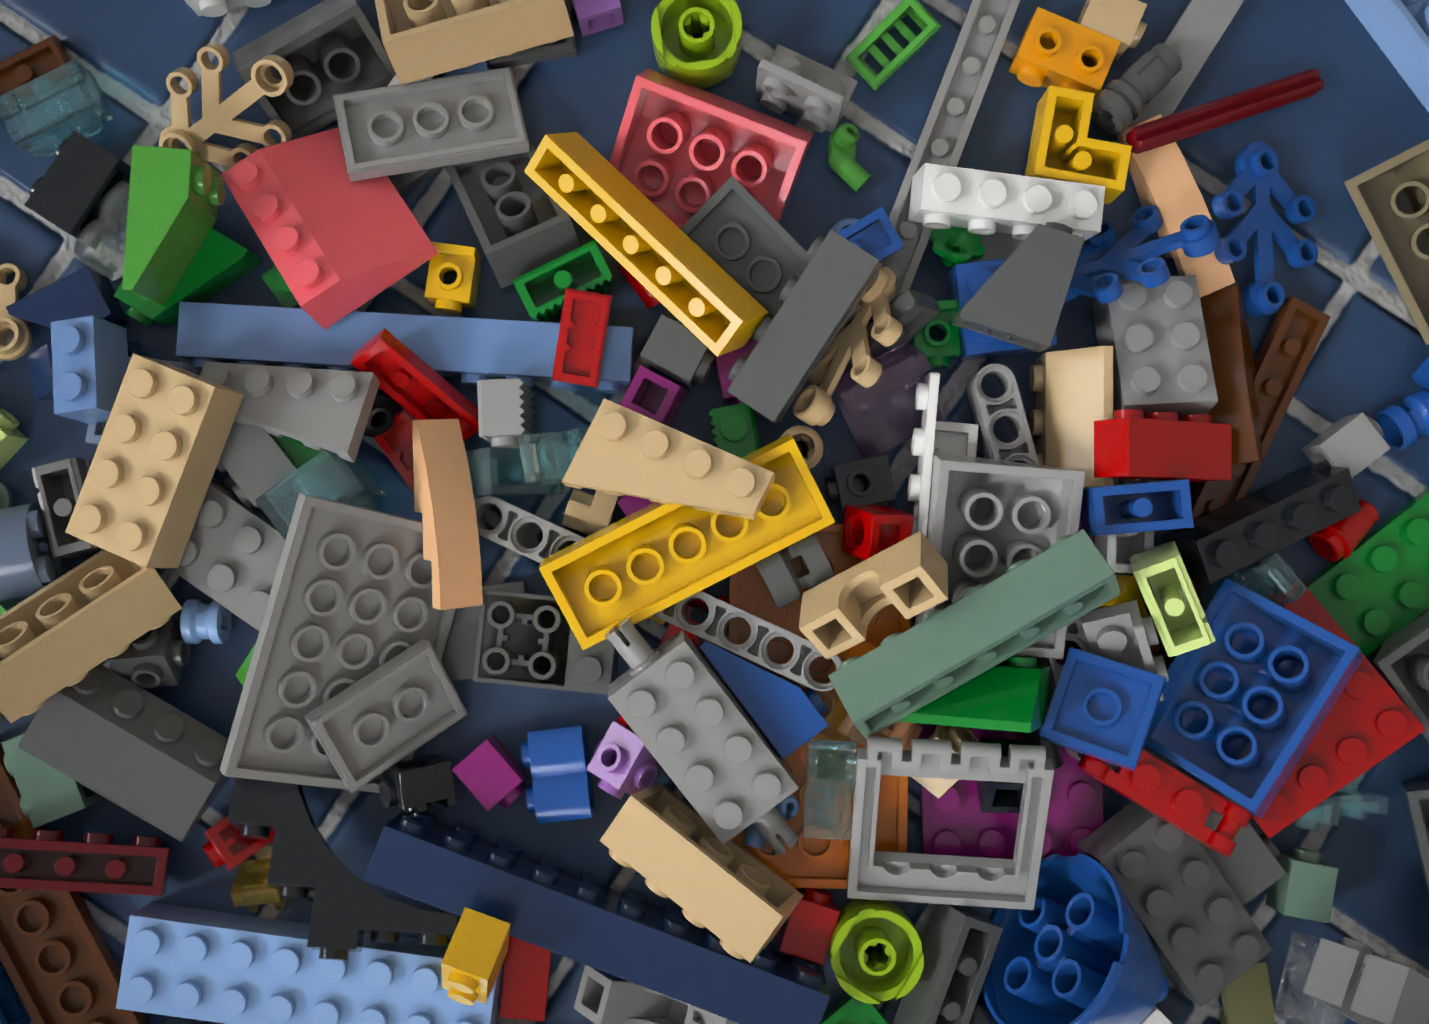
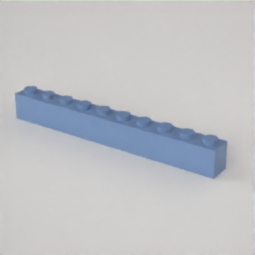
[176,301,636,394]

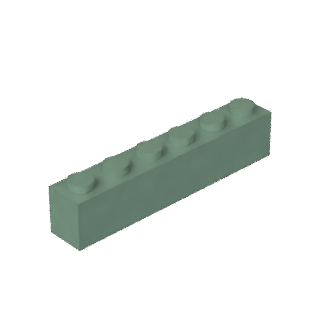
[828,529,1121,739]

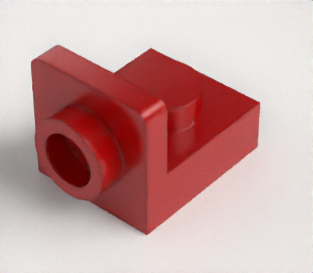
[201,816,275,872]

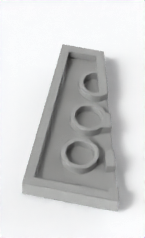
[200,362,380,463]

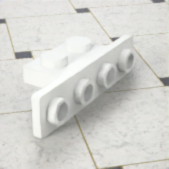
[907,372,979,536]

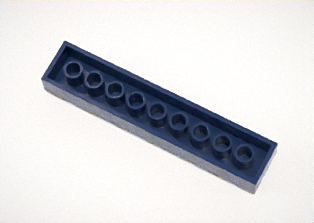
[364,810,830,1024]

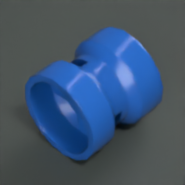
[1376,390,1429,451]

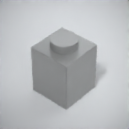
[1301,412,1391,478]

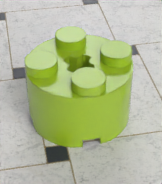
[651,0,742,88]
[827,899,924,1004]

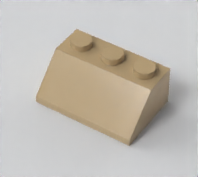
[1028,346,1113,489]

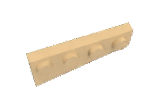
[561,398,776,520]

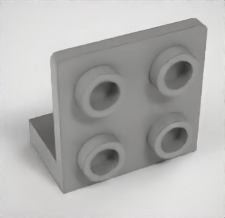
[755,44,858,133]

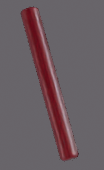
[1126,69,1324,154]

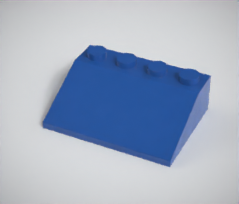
[1145,578,1362,819]

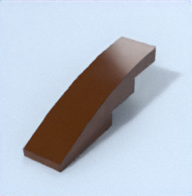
[1200,284,1264,466]

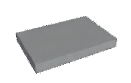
[304,638,468,793]

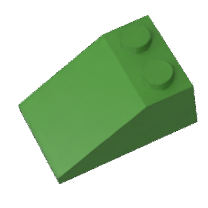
[122,145,225,306]

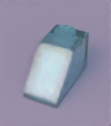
[466,448,564,498]

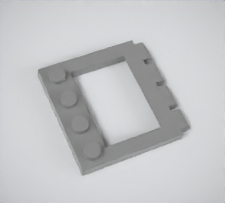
[847,736,1054,910]

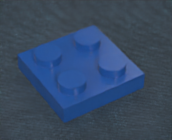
[1039,647,1166,772]

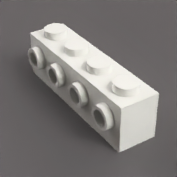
[908,163,1105,244]

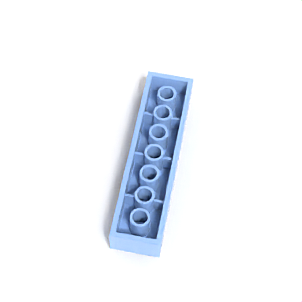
[116,902,505,1024]

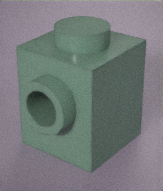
[1266,847,1339,924]

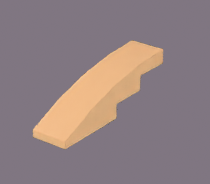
[1118,114,1236,298]
[412,419,483,610]

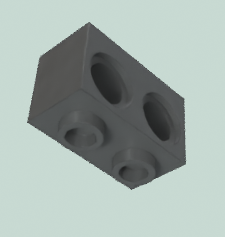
[640,314,715,393]

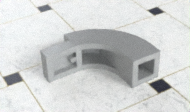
[574,965,739,1024]

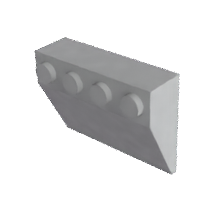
[915,454,1085,659]

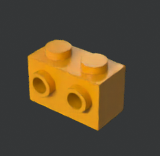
[1008,7,1121,96]

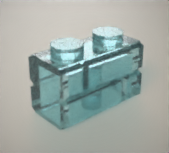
[0,59,114,157]

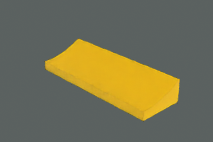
[539,434,835,650]

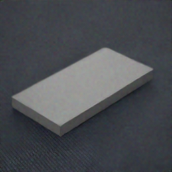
[333,67,530,182]

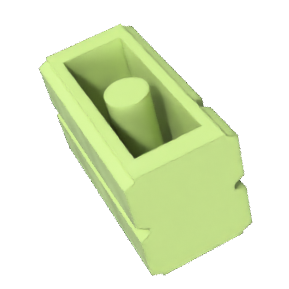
[1129,541,1216,657]

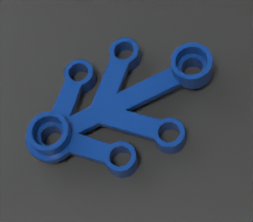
[1212,141,1318,317]
[1065,205,1221,303]

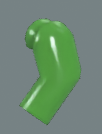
[827,123,871,193]

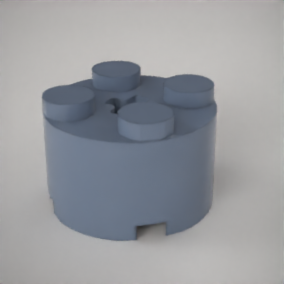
[0,503,70,602]

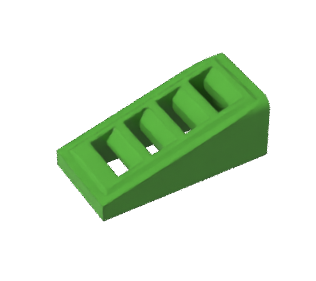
[845,0,941,91]

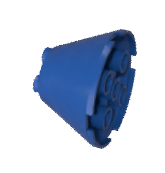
[982,853,1169,1024]

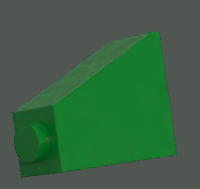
[114,228,262,327]

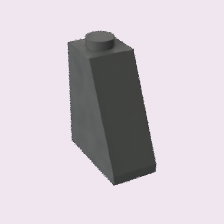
[951,222,1085,353]

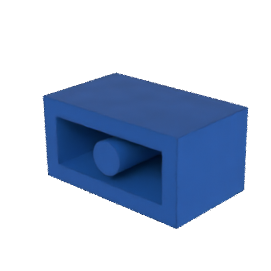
[1080,479,1194,536]

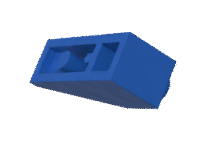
[699,640,828,759]

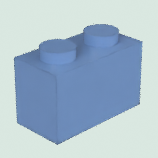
[51,315,128,424]

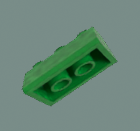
[898,655,1050,733]

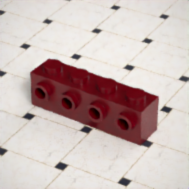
[0,827,172,896]

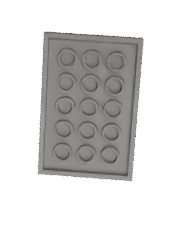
[220,492,456,793]

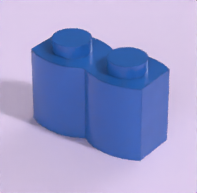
[521,723,596,824]

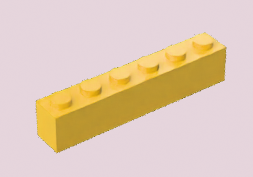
[524,132,769,357]

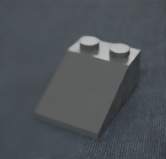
[445,135,580,289]

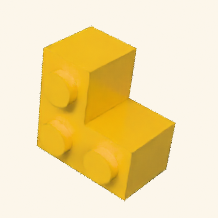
[1024,85,1132,205]

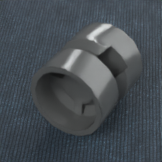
[754,533,835,609]

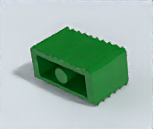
[512,240,616,322]
[708,403,760,458]

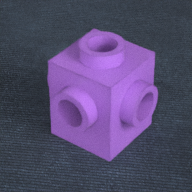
[586,721,660,799]

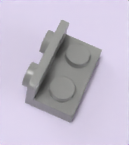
[1081,600,1170,701]

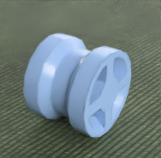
[180,599,232,644]

